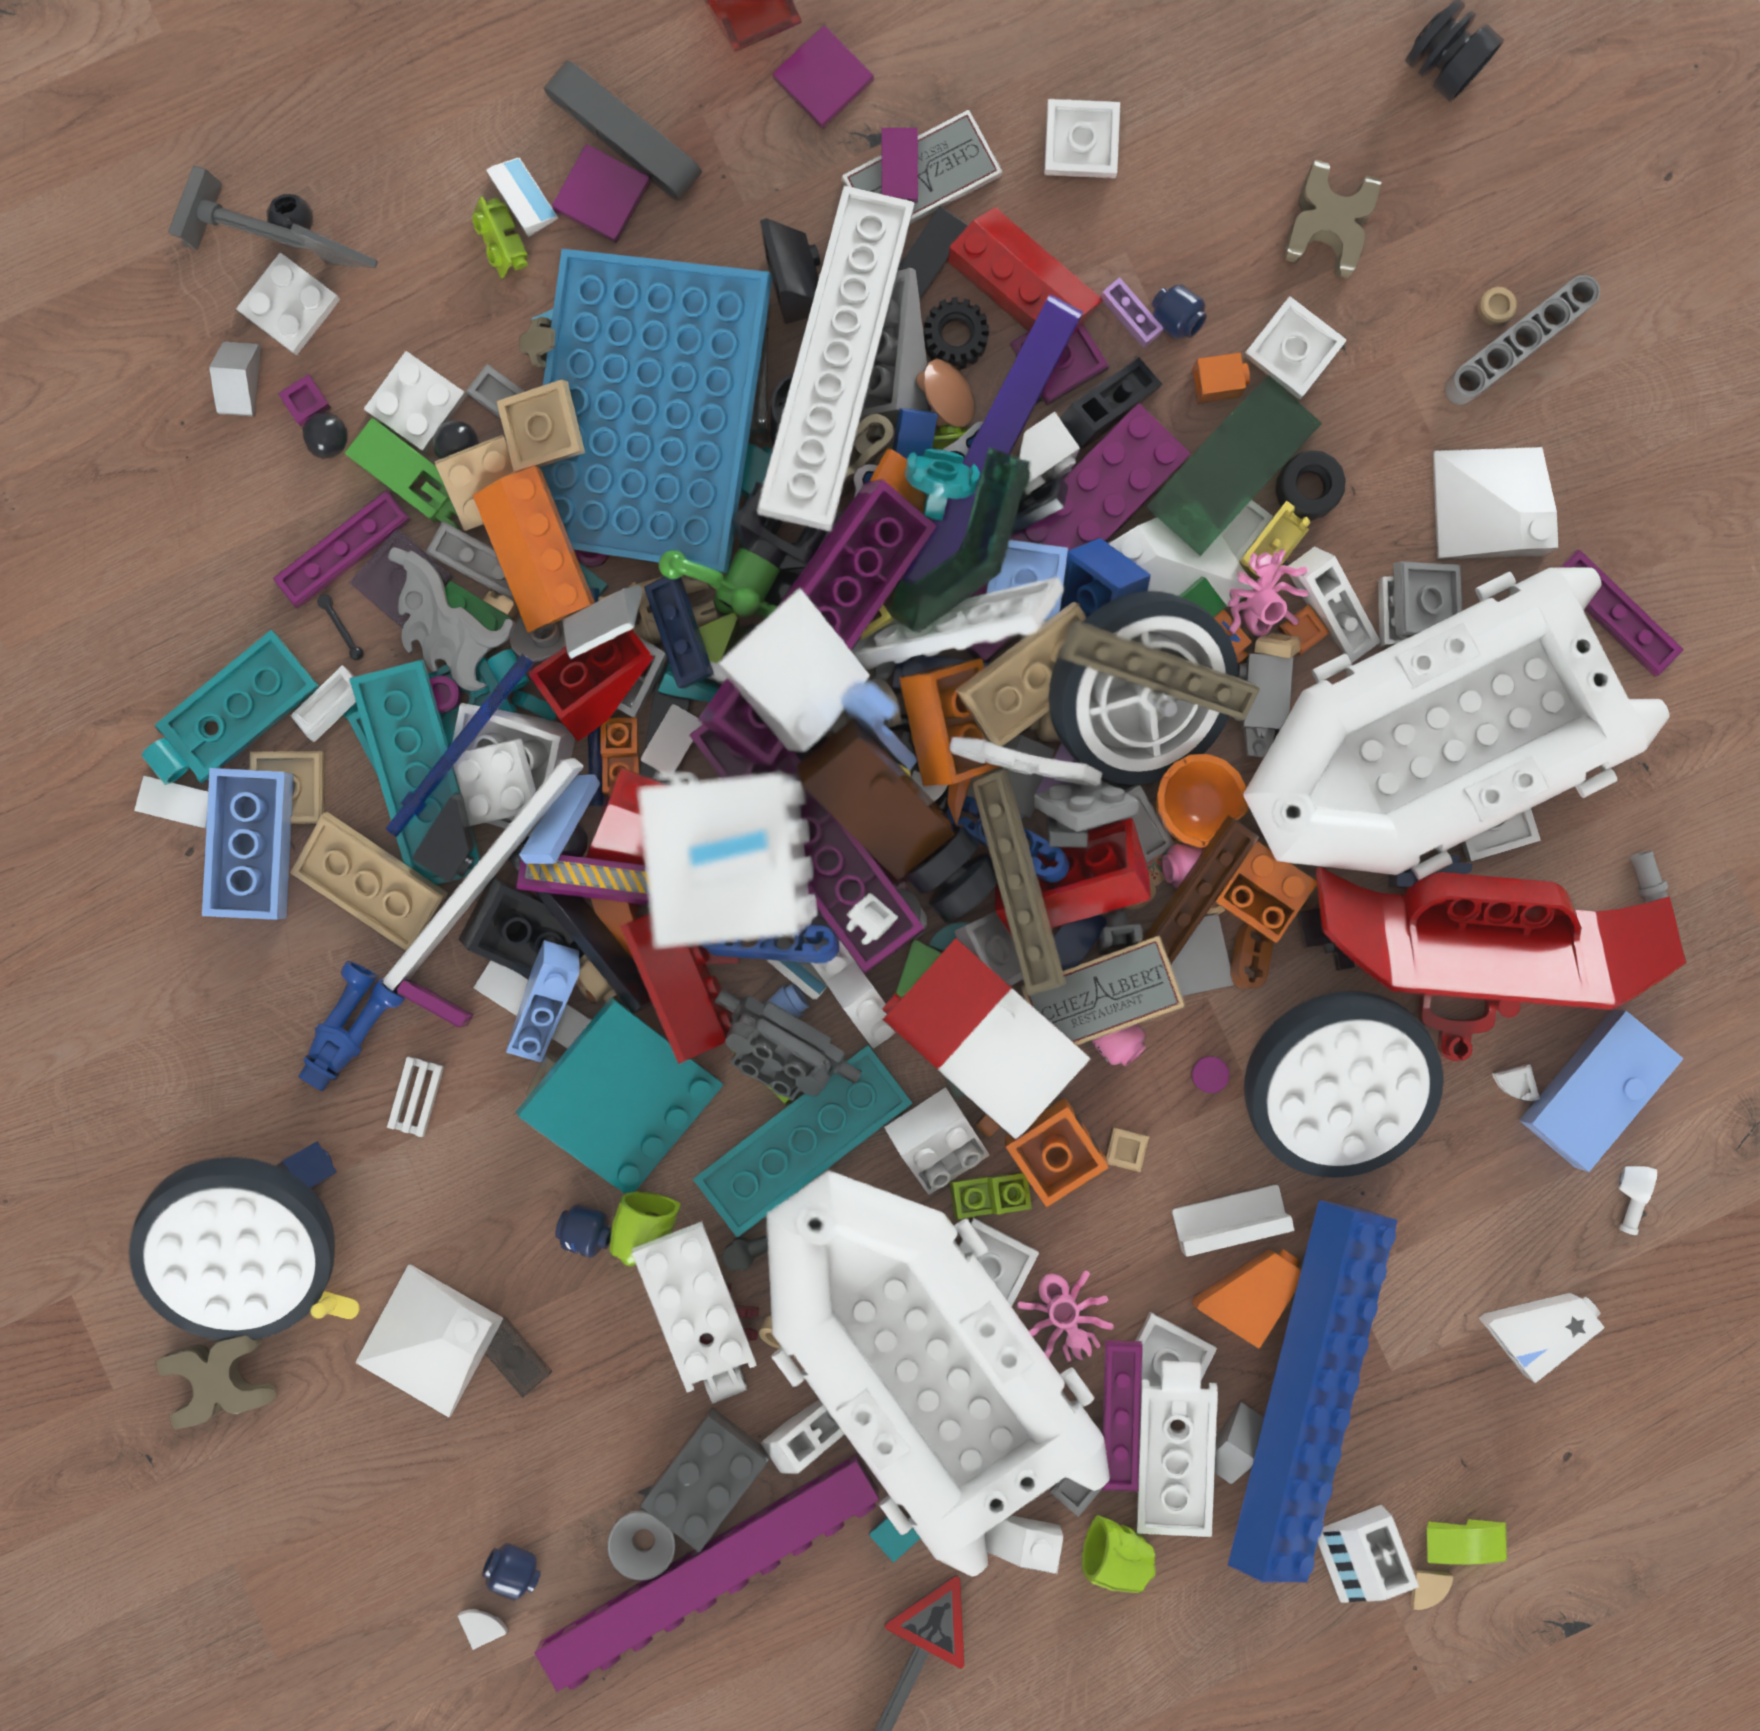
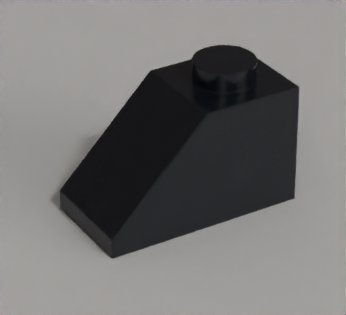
[411,792,475,882]

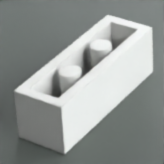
[1378,576,1407,648]

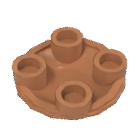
[917,359,975,427]

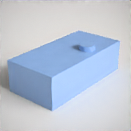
[202,768,294,920]
[1519,1010,1683,1172]

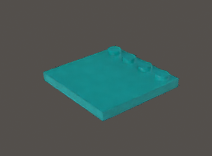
[515,996,724,1194]

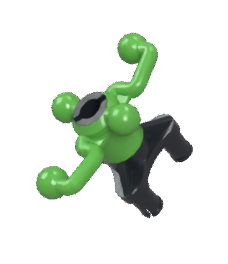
[659,482,827,618]

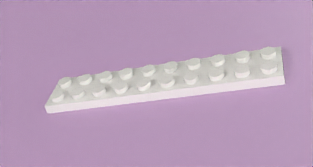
[758,186,914,532]

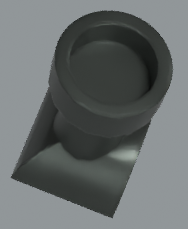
[722,1235,768,1271]

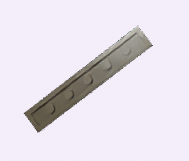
[1058,620,1260,721]
[971,769,1066,995]

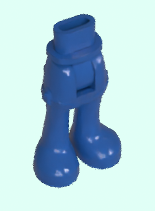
[298,961,405,1091]

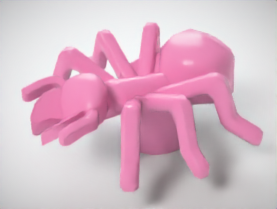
[1228,549,1309,637]
[1017,1270,1114,1362]

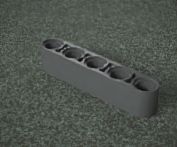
[543,60,702,201]

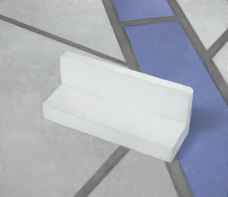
[1172,1184,1295,1257]

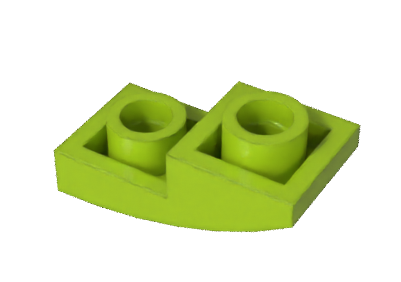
[949,1172,1032,1219]
[1427,1519,1507,1565]

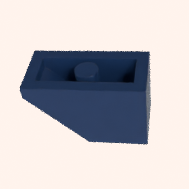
[276,1141,337,1190]

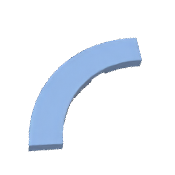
[841,682,917,770]

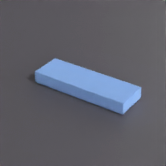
[519,775,600,864]

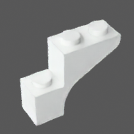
[792,915,896,1049]

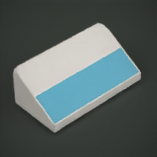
[486,157,558,237]
[688,829,775,887]
[765,936,828,1000]

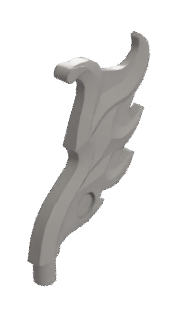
[388,547,515,691]

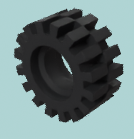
[923,297,989,369]

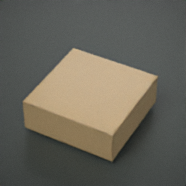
[1255,632,1301,658]
[1105,1127,1149,1172]

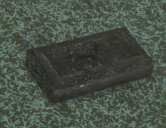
[485,1316,552,1398]

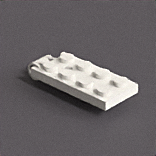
[632,1222,757,1403]
[1137,1361,1218,1537]

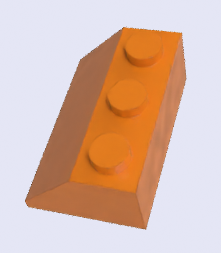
[899,658,1002,786]

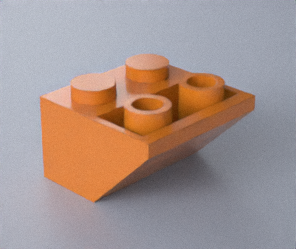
[1215,841,1317,943]

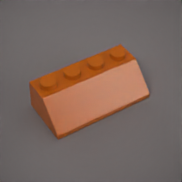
[472,465,595,633]

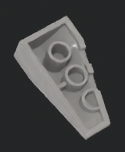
[859,268,928,427]

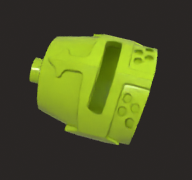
[609,1191,681,1266]
[1082,1515,1156,1593]

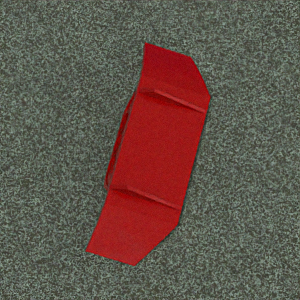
[1315,866,1687,1010]

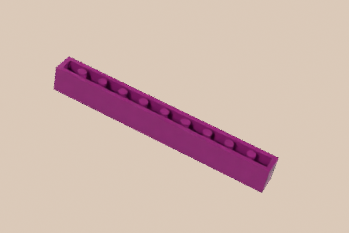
[535,1453,879,1692]

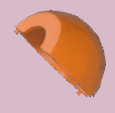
[1156,754,1249,848]

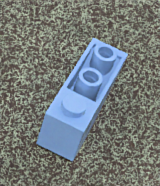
[506,940,579,1062]

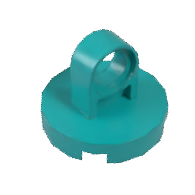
[904,449,980,521]

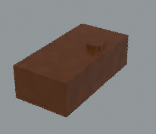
[797,718,955,881]

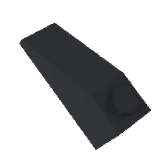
[1059,357,1162,451]

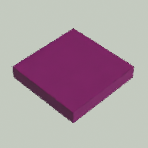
[772,25,874,129]
[552,144,650,243]
[1010,323,1109,405]

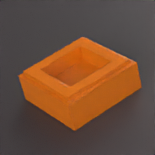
[1278,604,1330,656]

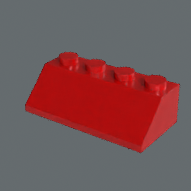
[948,207,1103,337]
[995,818,1151,939]
[620,913,732,1064]

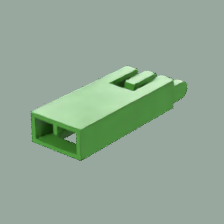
[345,418,461,530]

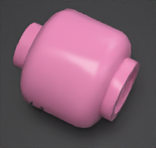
[1161,843,1206,889]
[1091,1024,1146,1066]

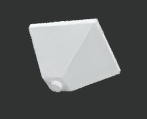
[1433,447,1558,559]
[1108,500,1254,609]
[717,589,870,752]
[451,703,575,837]
[355,1264,504,1417]

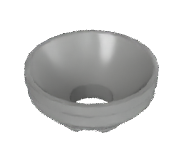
[608,1510,676,1580]

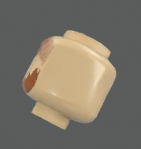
[575,955,620,1004]

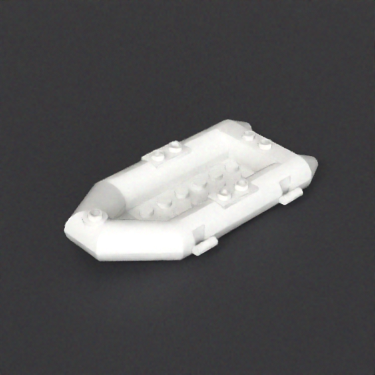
[1243,568,1670,880]
[767,1171,1110,1576]

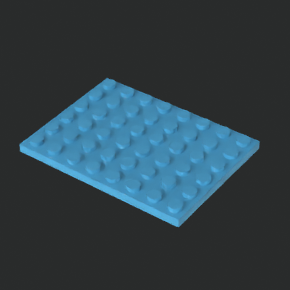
[540,249,773,573]

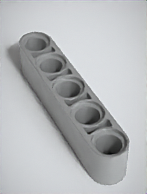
[1445,275,1600,405]

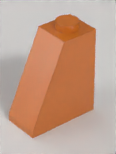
[1191,1248,1301,1349]

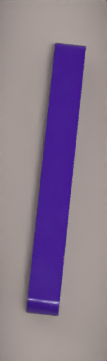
[898,294,1083,606]

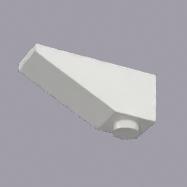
[1288,546,1381,663]
[760,1399,845,1474]

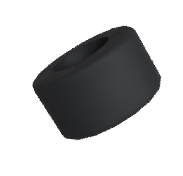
[1275,450,1346,521]

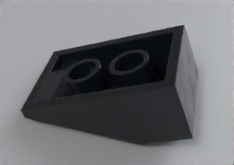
[760,218,821,325]
[459,876,584,977]

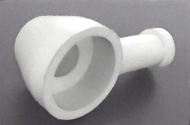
[1618,1166,1657,1235]

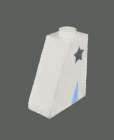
[1479,1293,1605,1383]

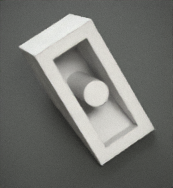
[984,1515,1064,1574]

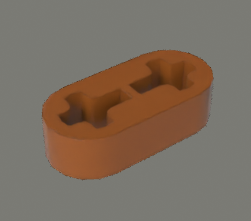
[1230,923,1274,989]

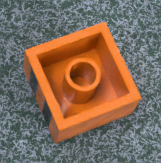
[1004,1097,1109,1208]

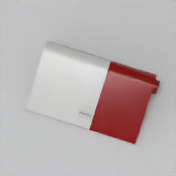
[881,938,1091,1139]

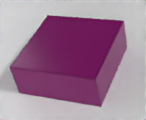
[278,374,331,427]

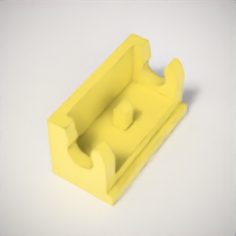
[1239,501,1310,581]

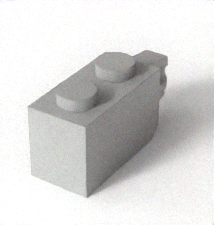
[1234,653,1293,758]

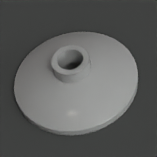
[510,617,566,662]

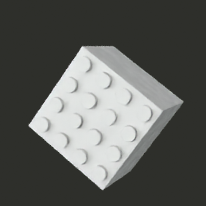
[639,771,817,947]

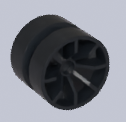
[905,824,998,923]

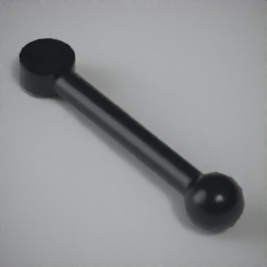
[317,594,364,660]

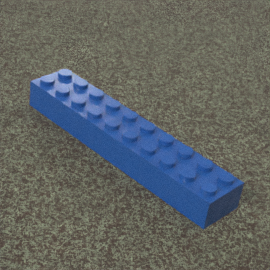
[1227,1200,1398,1582]

